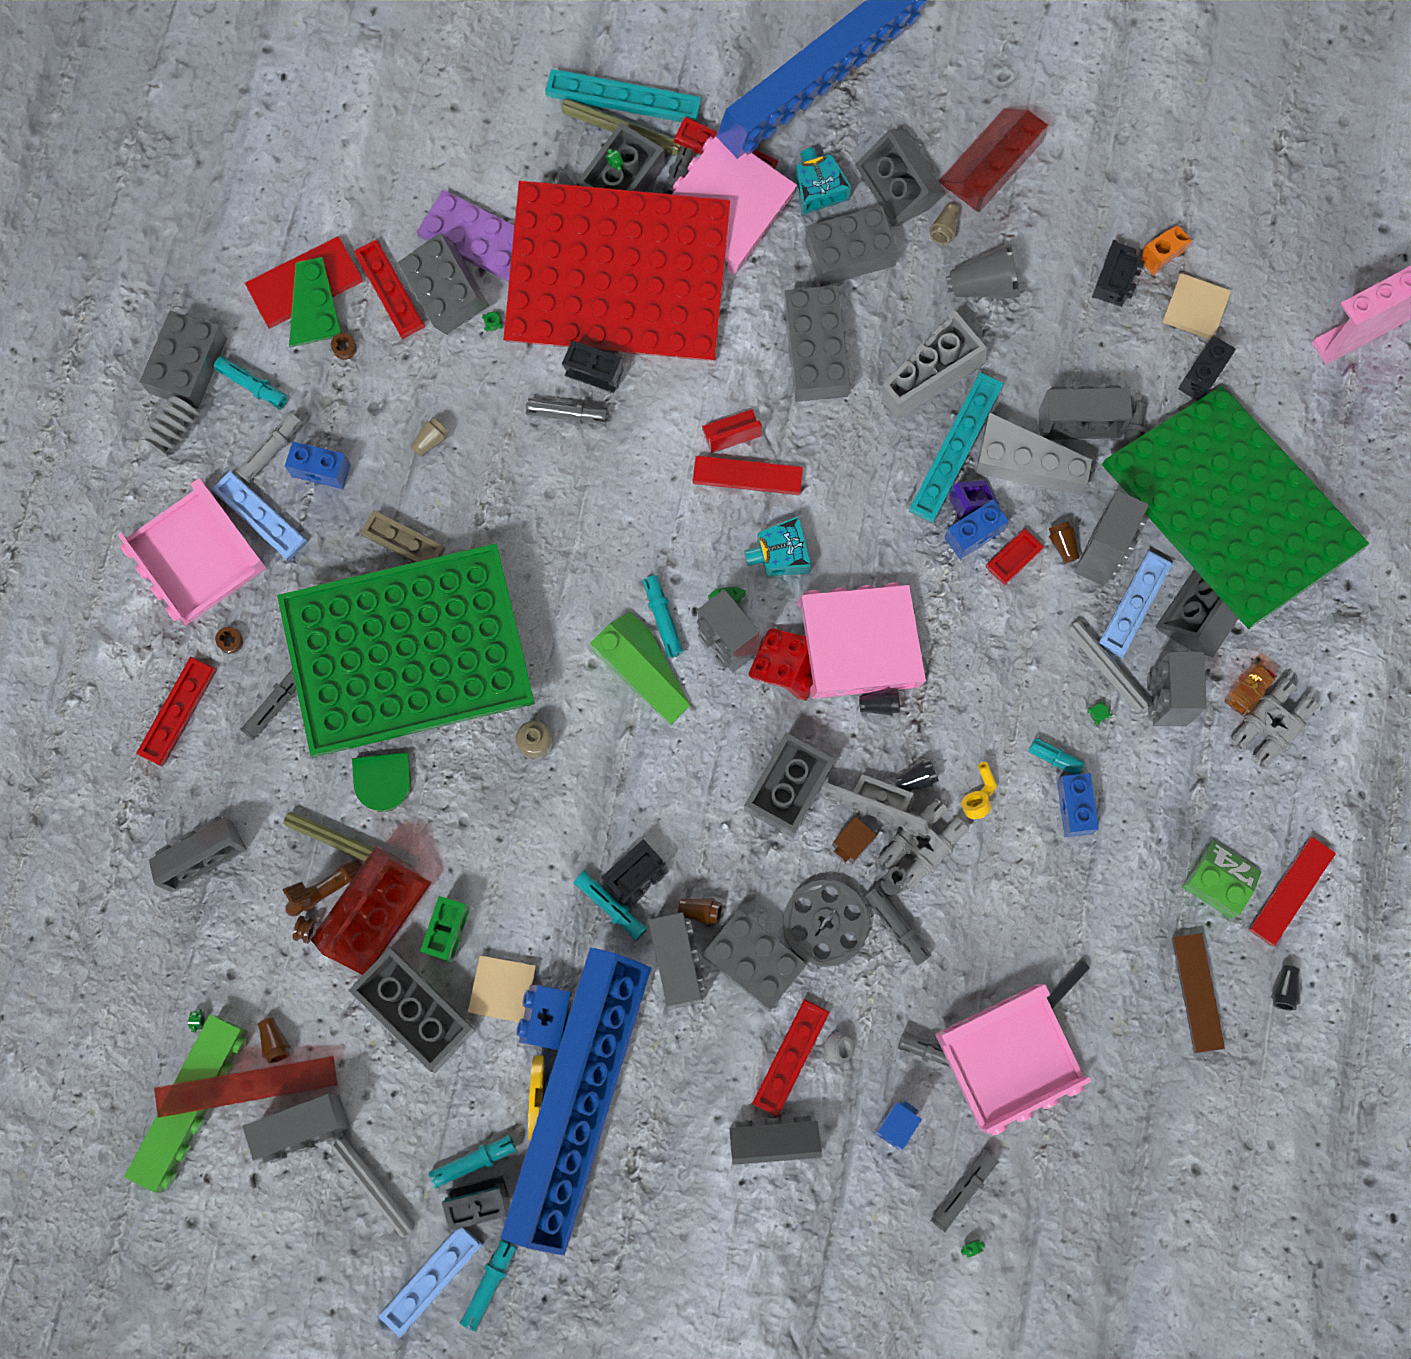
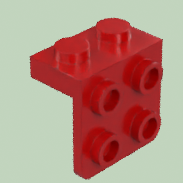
[749,628,813,701]

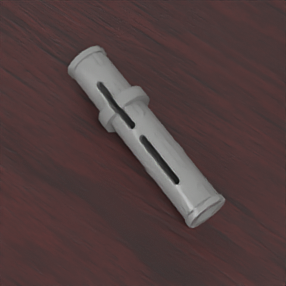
[235,412,303,483]

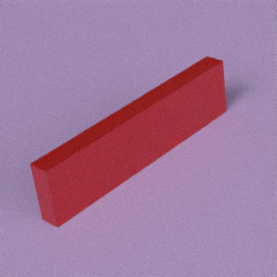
[673,117,779,169]
[354,239,425,339]
[693,456,803,495]
[136,656,217,767]
[1248,837,1336,947]
[752,999,830,1118]

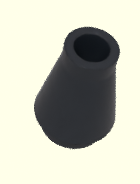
[859,689,900,716]
[895,760,939,791]
[1271,965,1301,1011]

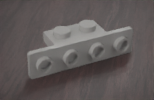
[821,774,929,836]

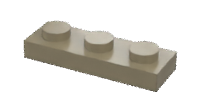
[360,510,446,563]

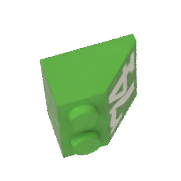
[1182,840,1261,919]

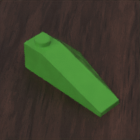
[590,612,690,725]

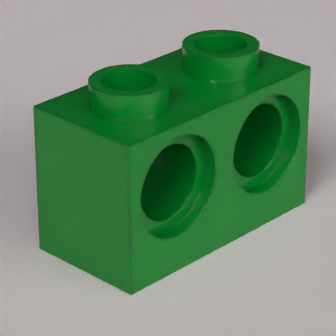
[420,896,470,963]

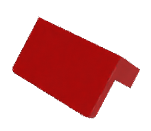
[702,409,762,453]

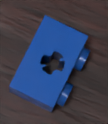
[285,441,351,490]
[944,500,1009,560]
[1057,773,1099,837]
[517,985,570,1050]
[873,1101,922,1150]

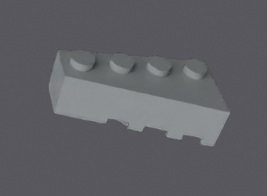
[882,310,987,419]
[975,412,1092,496]

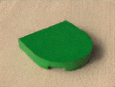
[352,753,411,812]

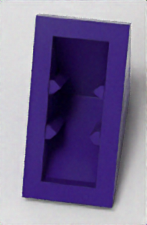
[949,480,999,520]

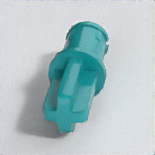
[1028,738,1085,775]

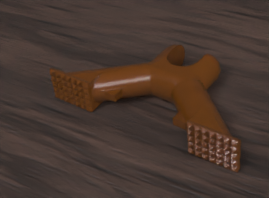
[282,859,367,917]

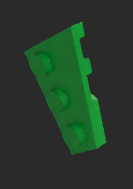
[289,257,341,348]

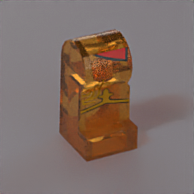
[1224,661,1278,717]

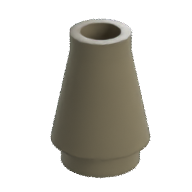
[930,204,959,245]
[410,417,449,457]

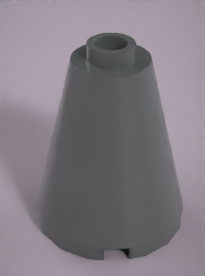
[946,244,1020,298]

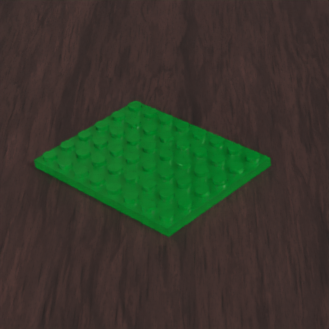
[1102,385,1370,630]
[277,543,535,758]

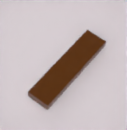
[1172,933,1225,1053]

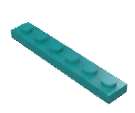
[545,69,702,123]
[909,372,1004,523]

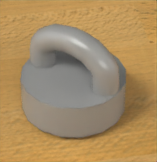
[823,1034,853,1064]

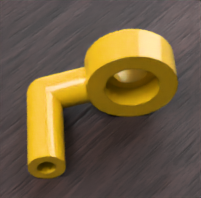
[961,762,997,819]

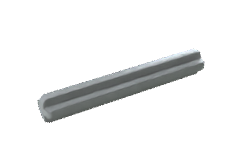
[1067,621,1149,713]
[332,1138,414,1237]

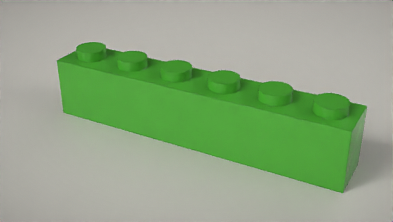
[124,1015,247,1193]

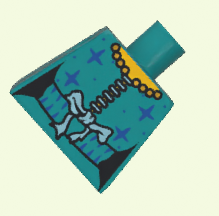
[795,147,851,215]
[744,517,811,576]

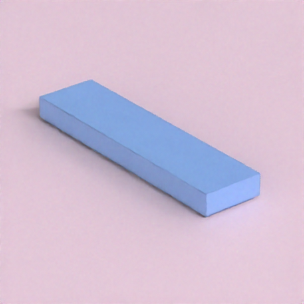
[211,471,308,562]
[1099,551,1173,658]
[379,1227,483,1337]

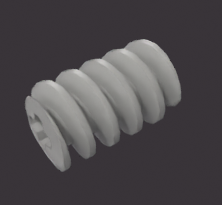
[142,396,200,457]

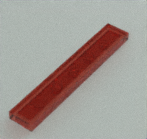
[154,1055,338,1118]

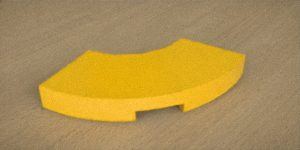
[528,1055,546,1140]

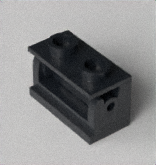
[1092,240,1145,307]
[1178,335,1236,401]
[562,340,624,393]
[601,839,667,905]
[441,1175,511,1231]

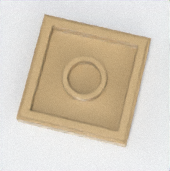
[1162,273,1231,339]
[468,955,537,1022]

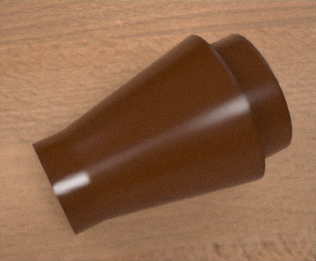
[1048,521,1080,564]
[678,898,722,926]
[257,1017,291,1063]

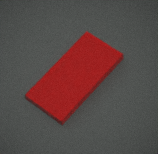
[244,236,363,329]

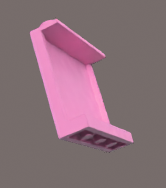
[672,136,797,275]
[1312,266,1411,365]
[118,478,267,626]
[796,583,926,699]
[935,984,1091,1135]

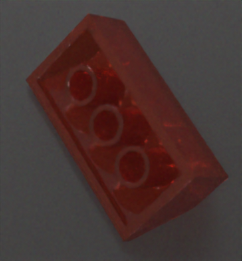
[939,108,1048,213]
[310,845,432,975]

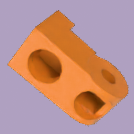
[1140,225,1193,276]

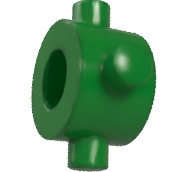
[606,148,623,171]
[482,311,503,332]
[1087,701,1112,725]
[188,1009,205,1032]
[961,1239,985,1258]

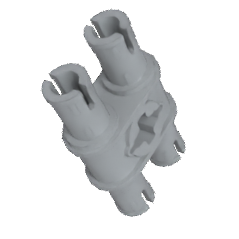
[1230,678,1319,770]
[877,798,969,891]

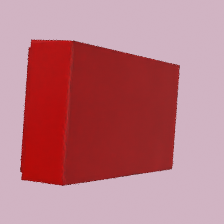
[986,528,1044,586]

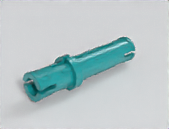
[214,356,288,410]
[642,575,684,658]
[573,870,648,941]
[428,1134,517,1189]
[459,1239,518,1332]

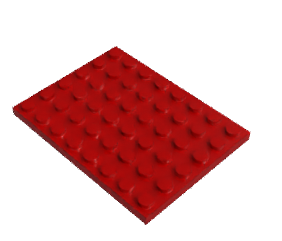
[503,180,731,362]

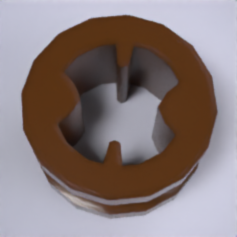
[331,333,357,360]
[215,627,243,654]
[293,916,315,944]

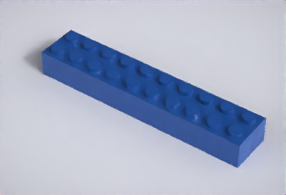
[716,0,928,159]
[500,947,652,1256]

